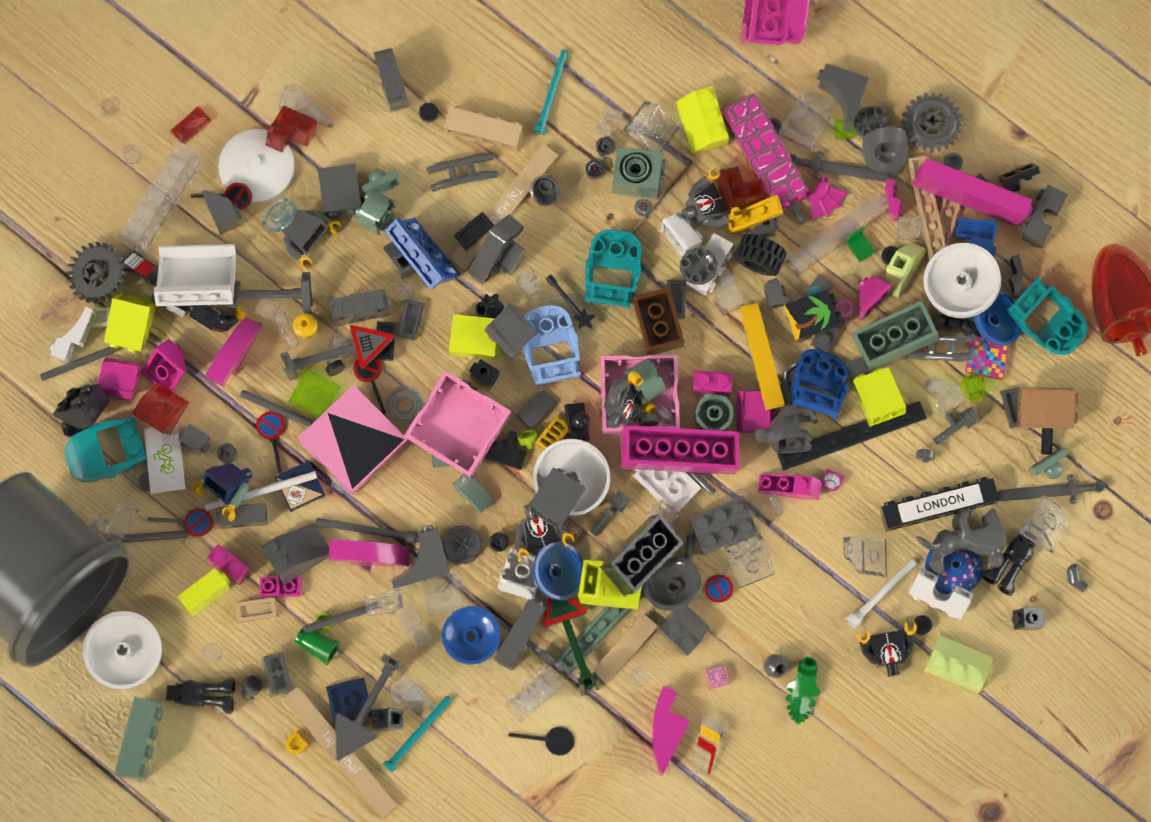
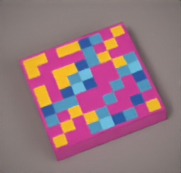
[965,336,1009,380]

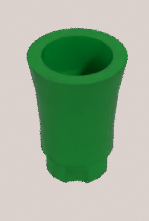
[294,627,340,665]

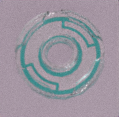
[261,197,296,232]
[385,386,424,424]

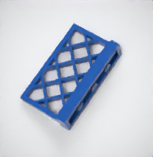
[384,217,460,290]

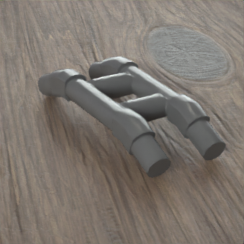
[426,153,498,192]
[907,334,976,362]

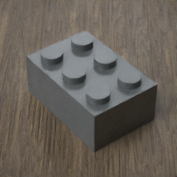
[688,497,758,555]

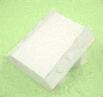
[498,549,538,600]

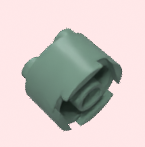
[355,190,397,235]
[624,358,666,405]
[694,394,734,431]

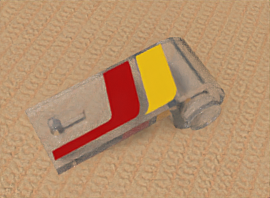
[690,713,729,776]

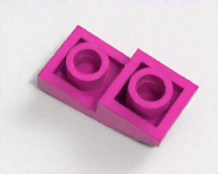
[885,179,903,222]
[260,576,302,597]

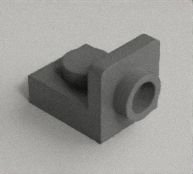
[751,218,778,238]

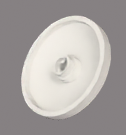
[218,129,295,204]
[924,243,1001,318]
[533,439,610,517]
[83,611,162,690]

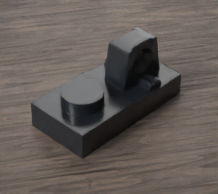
[998,163,1041,192]

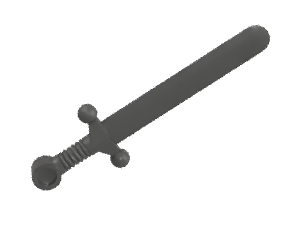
[790,151,891,182]
[998,474,1105,504]

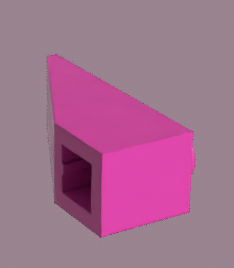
[757,473,822,500]

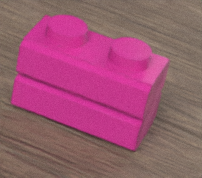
[692,370,733,396]
[206,544,251,585]

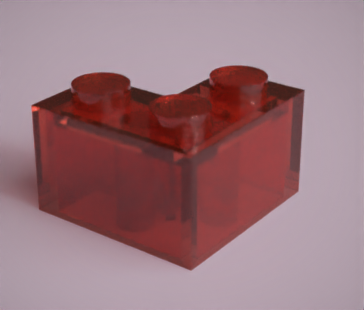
[265,106,318,152]
[716,167,767,213]

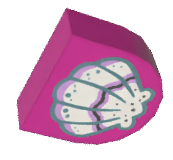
[822,469,845,492]

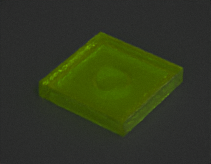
[288,369,340,418]

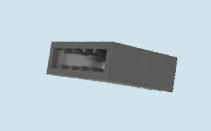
[816,63,869,132]
[391,525,450,589]

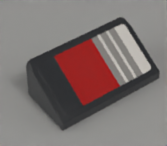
[121,251,159,287]

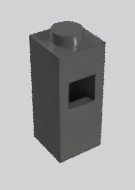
[215,503,268,529]

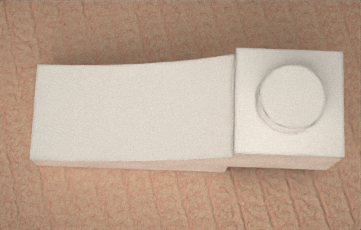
[50,307,97,363]

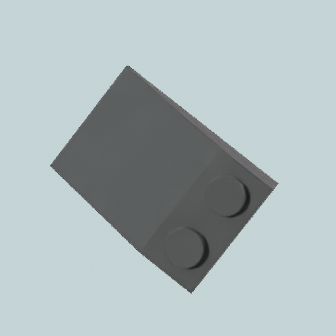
[260,524,329,585]

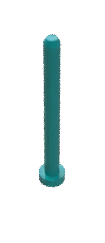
[533,49,568,135]
[382,696,452,773]

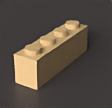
[444,106,523,152]

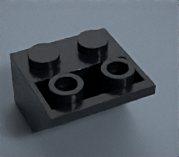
[53,384,110,429]

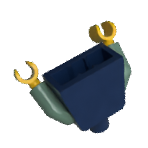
[192,463,252,521]

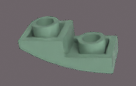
[452,474,494,514]

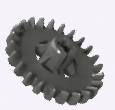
[901,92,963,153]
[66,242,126,304]

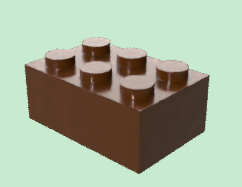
[632,288,684,356]

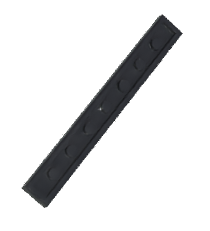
[776,401,927,471]

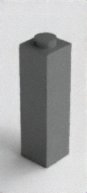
[494,598,546,671]

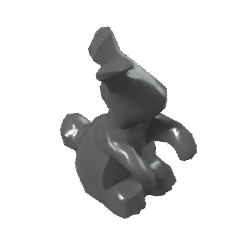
[754,362,818,453]
[916,508,1007,575]

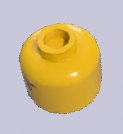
[293,313,318,340]

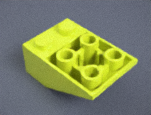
[578,560,642,610]

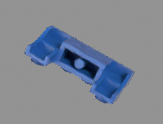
[955,217,998,257]

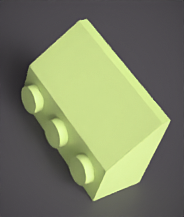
[924,635,993,693]

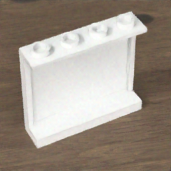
[154,244,236,306]

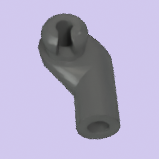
[1066,564,1088,593]

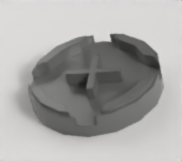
[443,526,482,565]

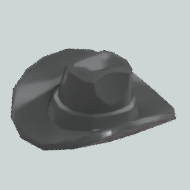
[862,126,908,176]

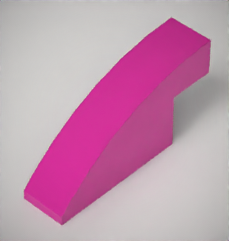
[205,317,262,387]
[329,540,410,567]
[652,686,690,775]

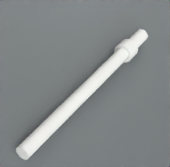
[205,471,317,511]

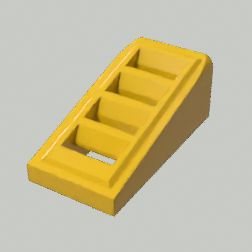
[534,415,568,451]

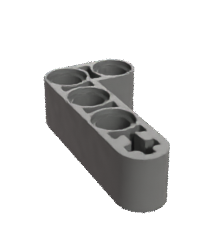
[468,214,524,285]

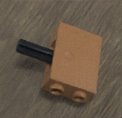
[1017,387,1078,455]

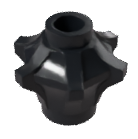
[475,294,504,319]

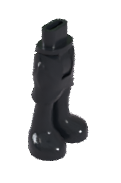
[981,528,1038,596]
[166,677,236,714]

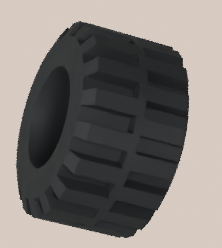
[734,234,787,276]

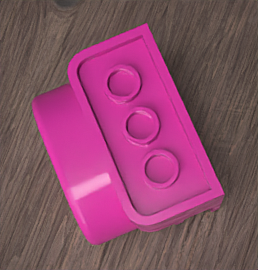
[740,0,810,46]

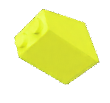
[104,292,157,353]

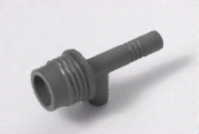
[933,407,980,445]
[590,491,630,536]

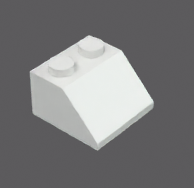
[661,212,703,257]

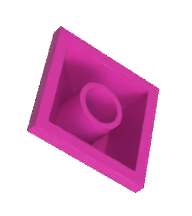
[858,275,891,321]
[141,339,186,397]

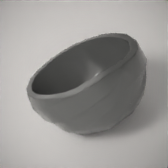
[530,175,560,206]

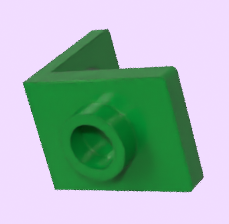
[845,227,875,262]

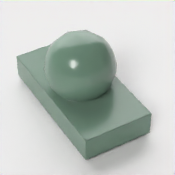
[362,169,401,195]
[1028,448,1068,479]

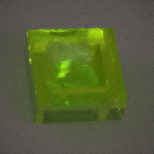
[833,119,854,140]

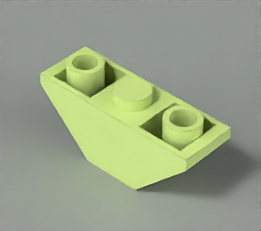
[885,242,927,299]

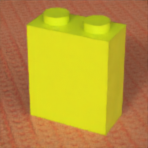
[449,314,500,360]
[853,367,906,427]
[177,568,230,617]

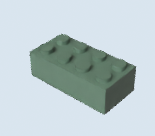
[852,301,939,372]
[114,697,164,782]

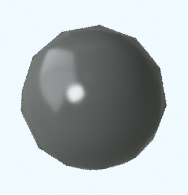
[764,654,788,679]

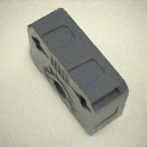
[374,47,409,112]
[329,289,391,326]

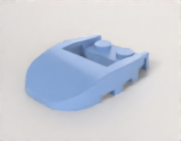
[523,305,581,387]

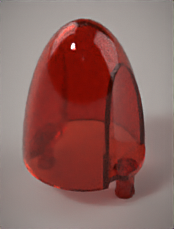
[1091,244,1151,357]

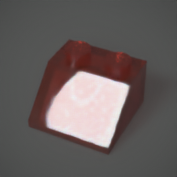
[132,382,190,435]

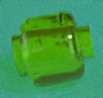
[960,372,987,402]

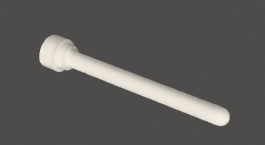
[845,559,917,629]

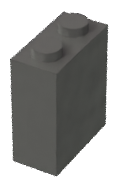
[318,163,362,219]
[527,467,586,530]

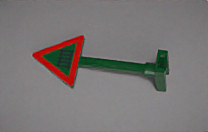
[543,597,600,696]

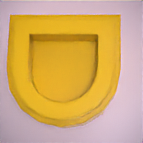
[285,731,309,755]

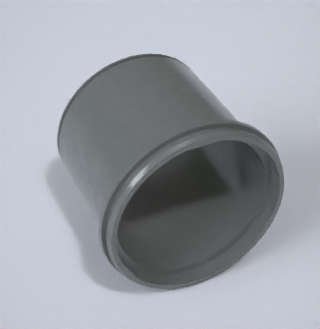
[0,472,131,668]

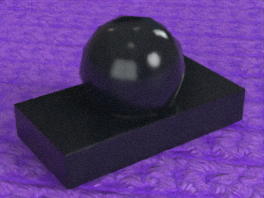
[933,313,963,331]
[564,403,590,442]

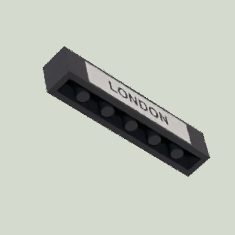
[880,477,999,532]

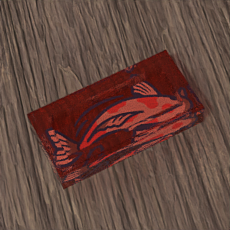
[170,106,211,145]

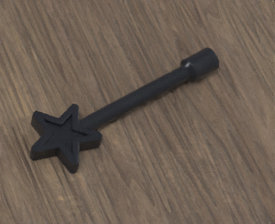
[546,274,595,330]

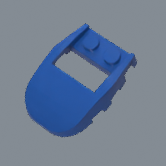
[791,349,849,420]

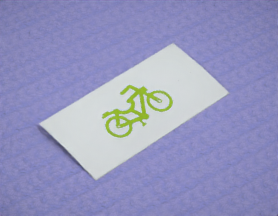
[143,423,186,494]

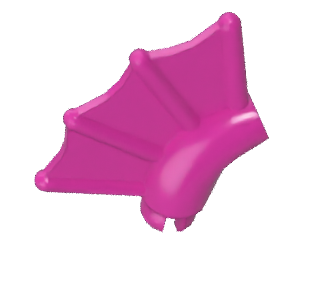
[807,176,847,221]

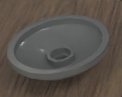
[644,557,701,611]

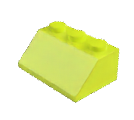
[676,86,729,154]

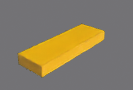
[728,195,784,234]

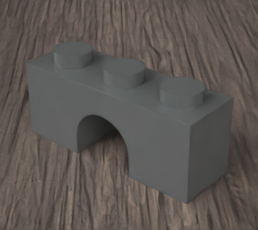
[1021,185,1068,248]

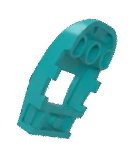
[585,229,641,309]
[1007,276,1088,355]
[65,417,147,483]

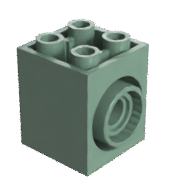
[612,147,666,199]

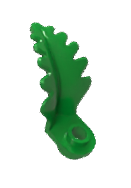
[786,657,820,725]

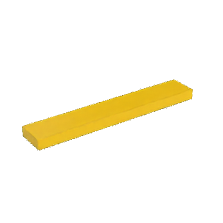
[739,303,785,410]

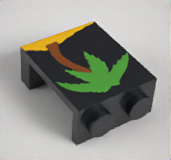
[784,289,843,343]

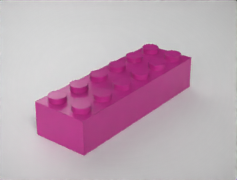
[621,426,740,475]

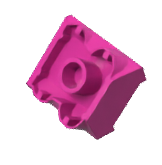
[97,357,141,401]
[736,391,775,433]

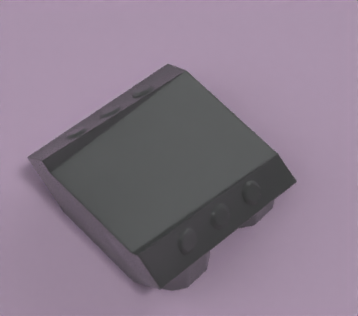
[484,304,537,359]

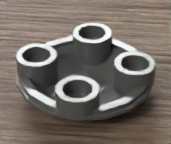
[854,106,891,138]
[680,247,717,285]

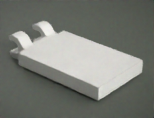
[633,469,701,516]

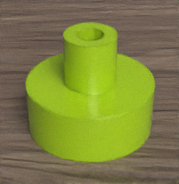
[517,429,538,449]

